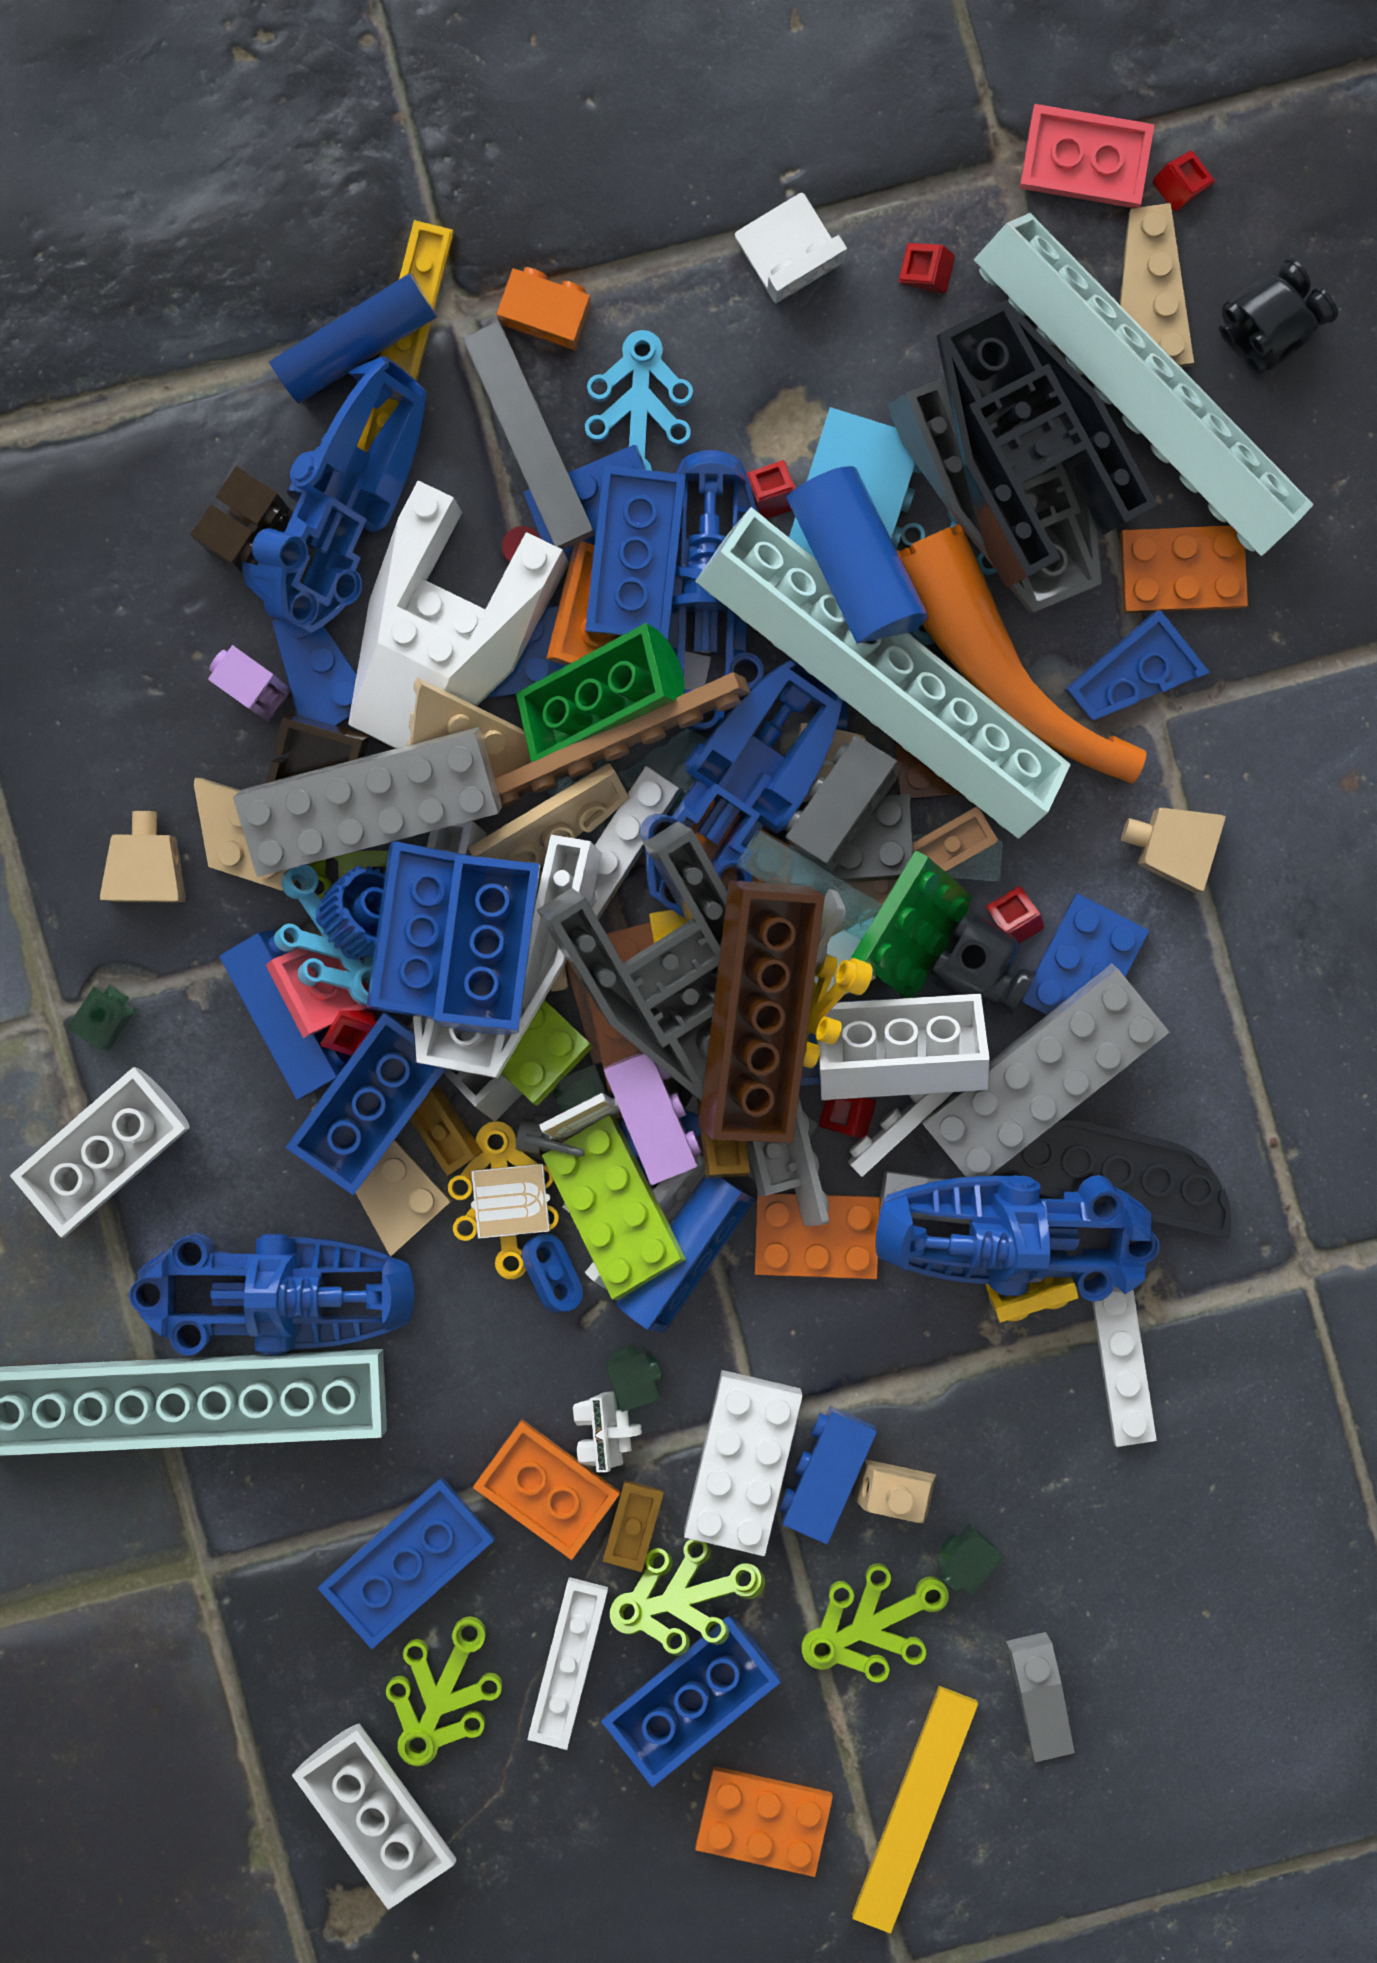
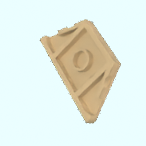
[406,677,531,779]
[194,778,311,891]

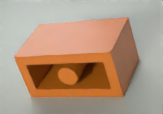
[497,267,591,351]

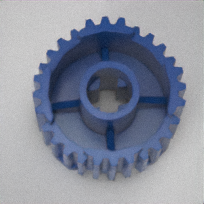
[316,866,386,960]

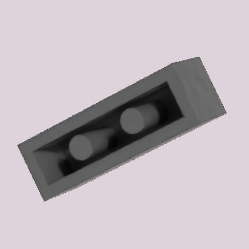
[786,735,901,873]

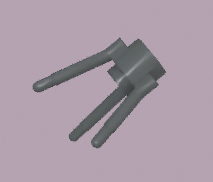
[516,1113,618,1162]

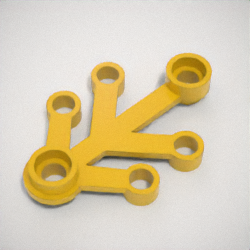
[803,954,872,1069]
[448,1121,559,1279]

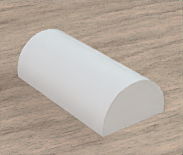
[10,1067,190,1238]
[292,1724,456,1910]

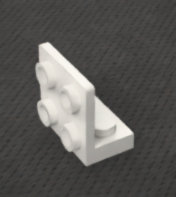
[735,193,847,304]

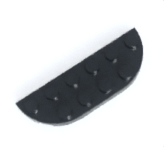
[990,1119,1231,1239]

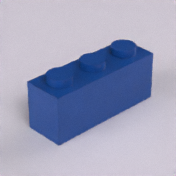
[777,1406,877,1545]

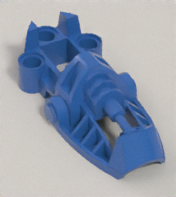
[242,356,427,633]
[667,450,764,733]
[640,658,843,918]
[875,1175,1160,1302]
[129,1233,414,1356]

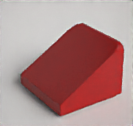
[1153,150,1215,211]
[898,243,955,293]
[746,460,796,519]
[985,885,1044,944]
[320,1010,376,1056]
[818,1097,876,1138]

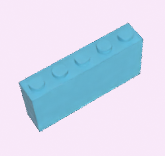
[789,407,921,559]

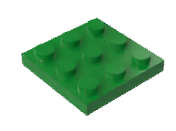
[851,850,973,998]

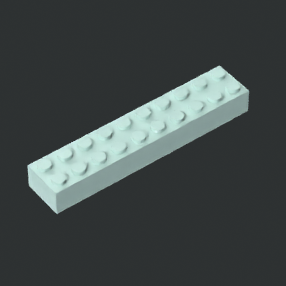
[974,213,1314,556]
[695,507,1071,839]
[0,1349,387,1456]

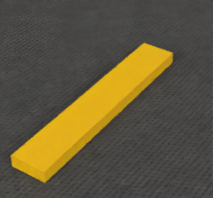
[357,220,454,453]
[852,1686,978,1934]

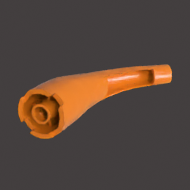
[897,524,1147,784]

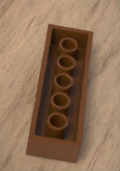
[699,880,825,1143]

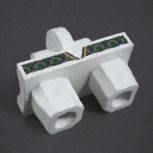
[573,1391,642,1472]

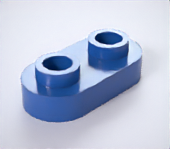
[522,1233,583,1313]

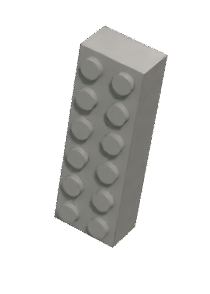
[233,727,502,877]
[922,963,1170,1177]

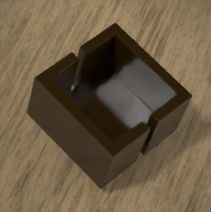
[190,466,290,574]
[266,713,370,783]

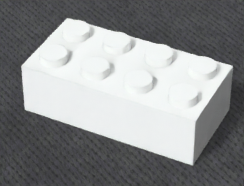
[816,994,989,1100]
[684,1370,802,1556]

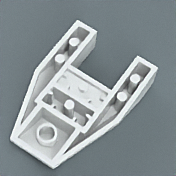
[348,481,569,749]
[413,821,602,1078]

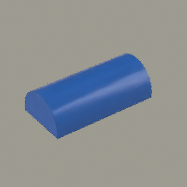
[269,273,437,404]
[786,466,928,644]
[433,854,540,1035]
[285,1012,446,1195]
[616,1174,756,1333]
[601,1615,781,1788]

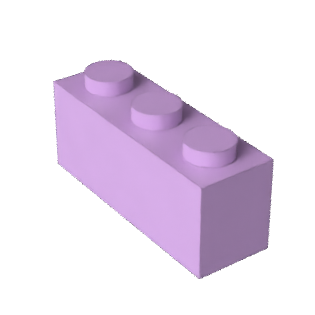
[208,645,291,723]
[604,1051,702,1185]

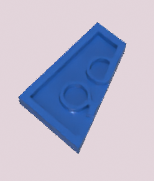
[272,619,357,726]

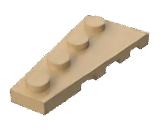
[1119,203,1194,367]
[468,763,629,877]
[311,1105,452,1257]

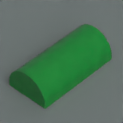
[516,623,685,762]

